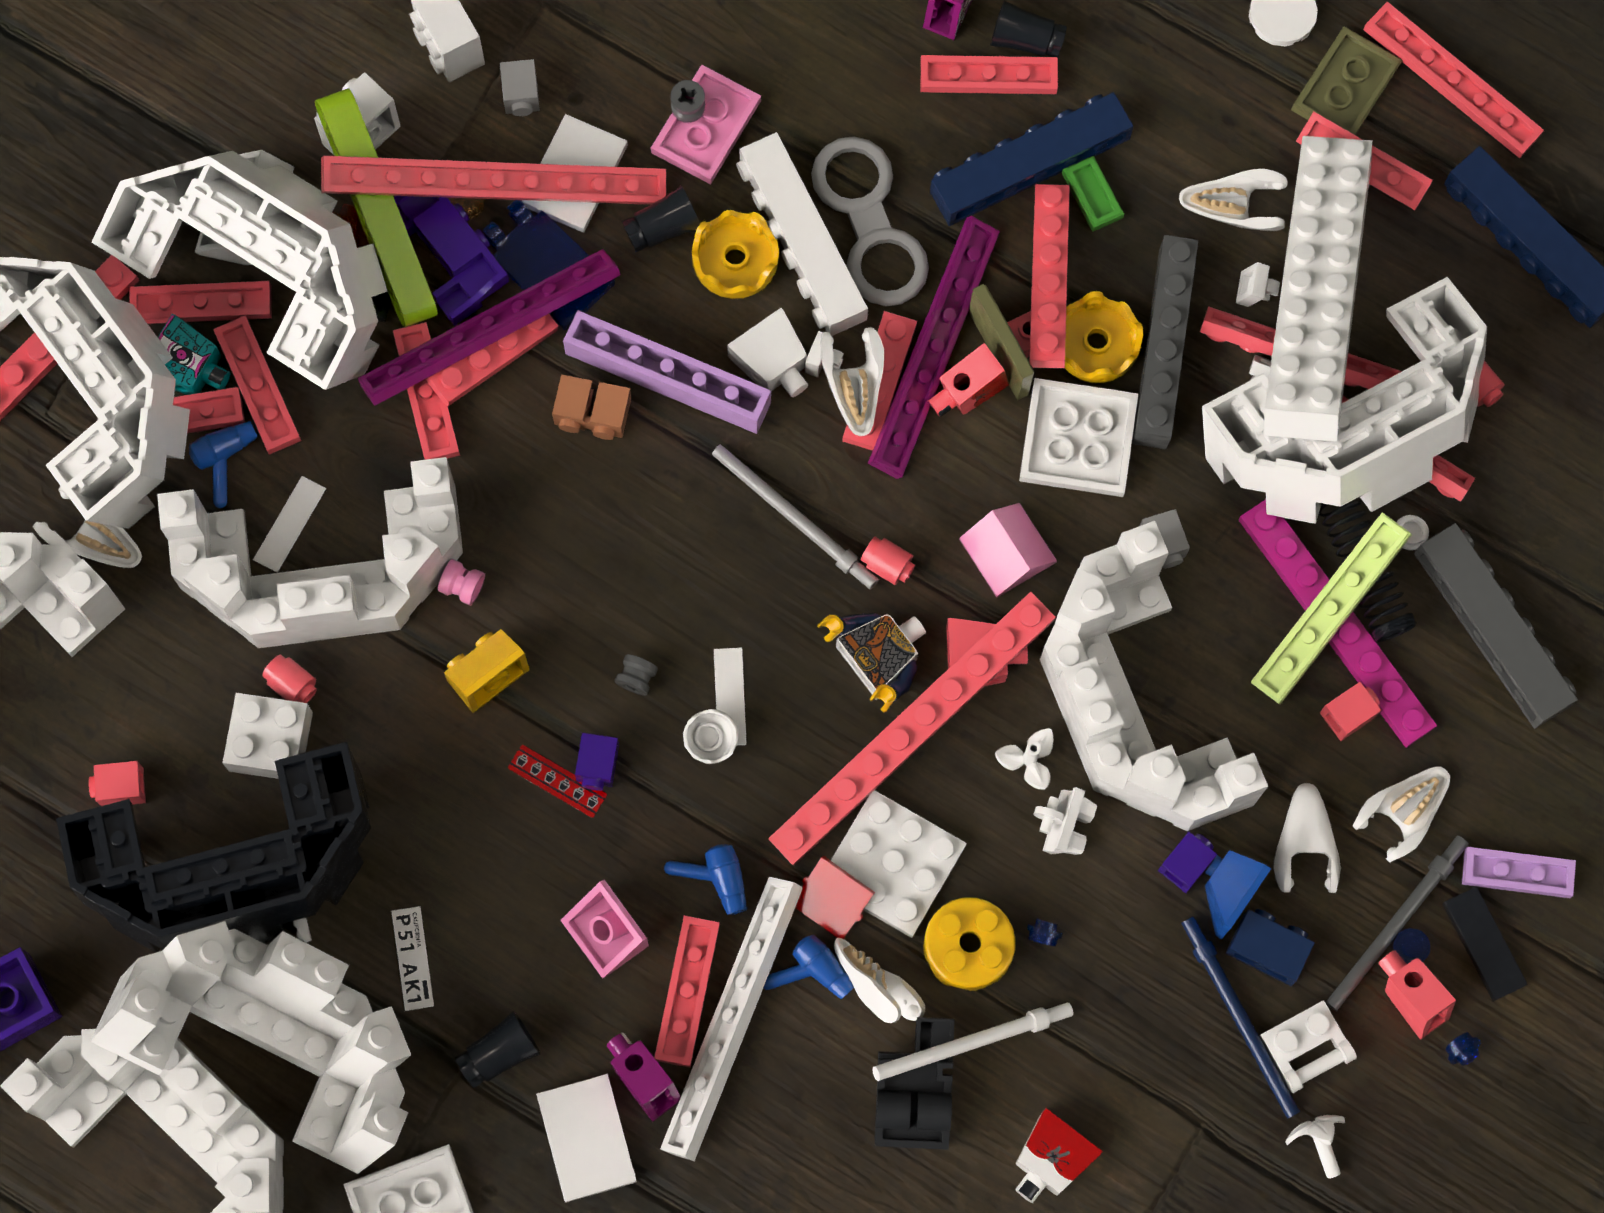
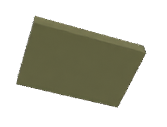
[1291,26,1402,135]
[969,284,1034,401]

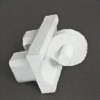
[1034,787,1097,855]

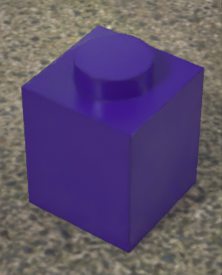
[575,733,619,791]
[1158,832,1217,893]

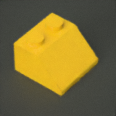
[444,629,529,713]

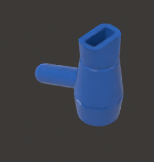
[189,421,257,508]
[664,844,747,915]
[763,934,854,999]

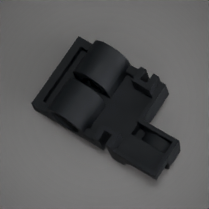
[874,1017,955,1150]

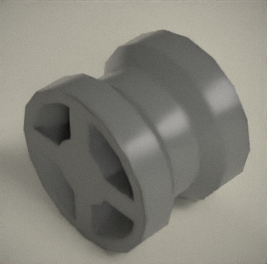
[671,80,705,123]
[614,654,658,696]

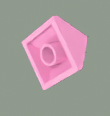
[959,503,1057,598]
[561,880,649,979]

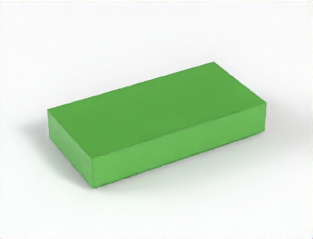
[1062,156,1124,232]

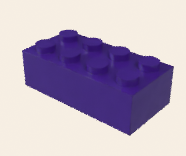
[0,947,63,1051]

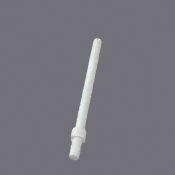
[873,1002,1073,1081]

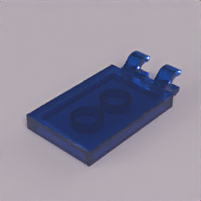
[482,200,615,331]

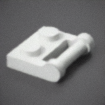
[1259,1000,1357,1093]

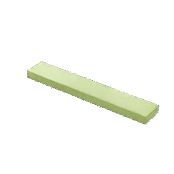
[1251,512,1412,705]

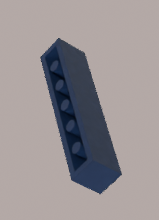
[930,92,1133,226]
[1444,146,1604,328]

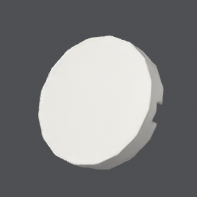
[1249,0,1318,47]

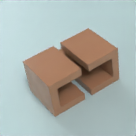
[552,374,631,440]

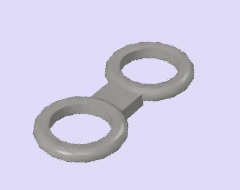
[811,136,929,306]

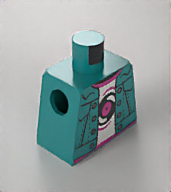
[158,314,231,395]

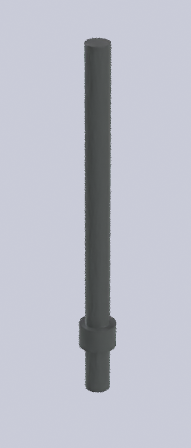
[1325,835,1469,1012]

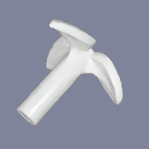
[995,728,1054,790]
[1285,1115,1345,1178]

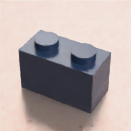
[1225,909,1315,986]

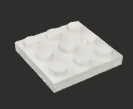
[1019,378,1138,497]
[831,790,967,938]

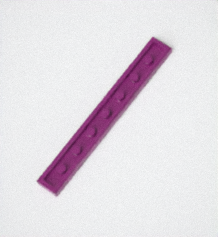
[868,215,1000,479]
[358,249,621,406]

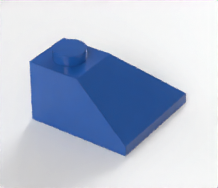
[1205,850,1271,939]

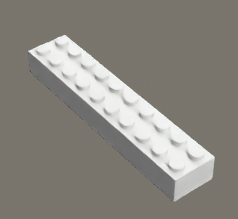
[1264,136,1372,442]

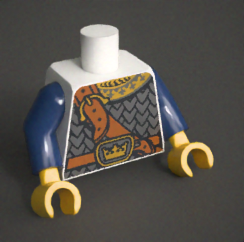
[817,613,926,712]

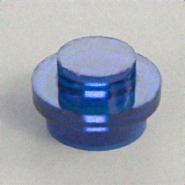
[1027,919,1063,947]
[1393,928,1430,964]
[1445,1032,1481,1066]

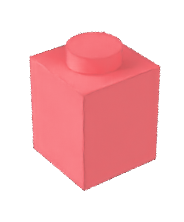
[1320,682,1381,741]
[89,761,146,806]

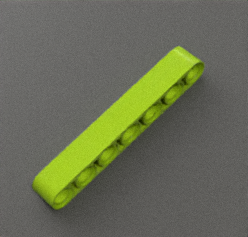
[315,88,438,328]

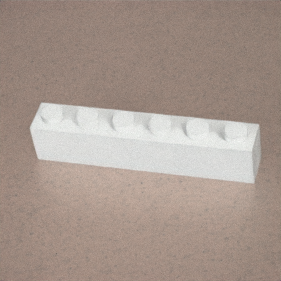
[736,132,868,336]

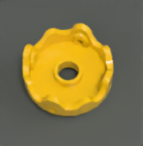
[692,210,779,299]
[1065,291,1143,383]
[923,897,1015,991]

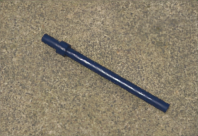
[1181,917,1300,1119]

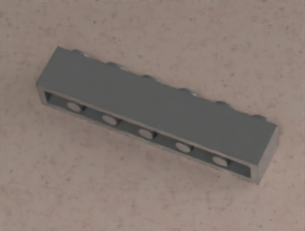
[1132,235,1199,449]
[1414,523,1578,729]

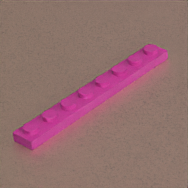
[1239,499,1437,748]

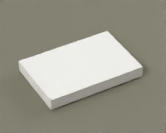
[521,114,628,233]
[536,1074,637,1203]
[343,1144,474,1213]

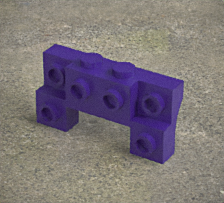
[394,196,509,326]

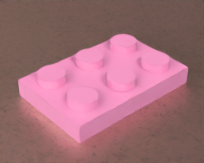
[651,65,761,185]

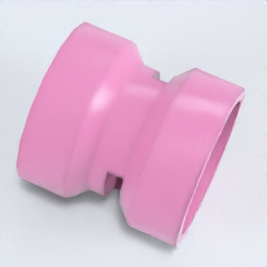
[438,559,485,606]

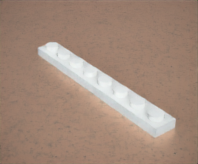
[660,877,803,1162]

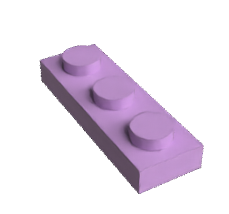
[1462,847,1576,898]

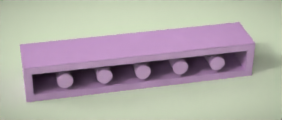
[563,310,771,434]

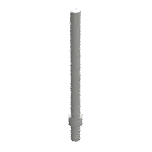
[712,444,879,590]

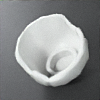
[683,709,739,764]

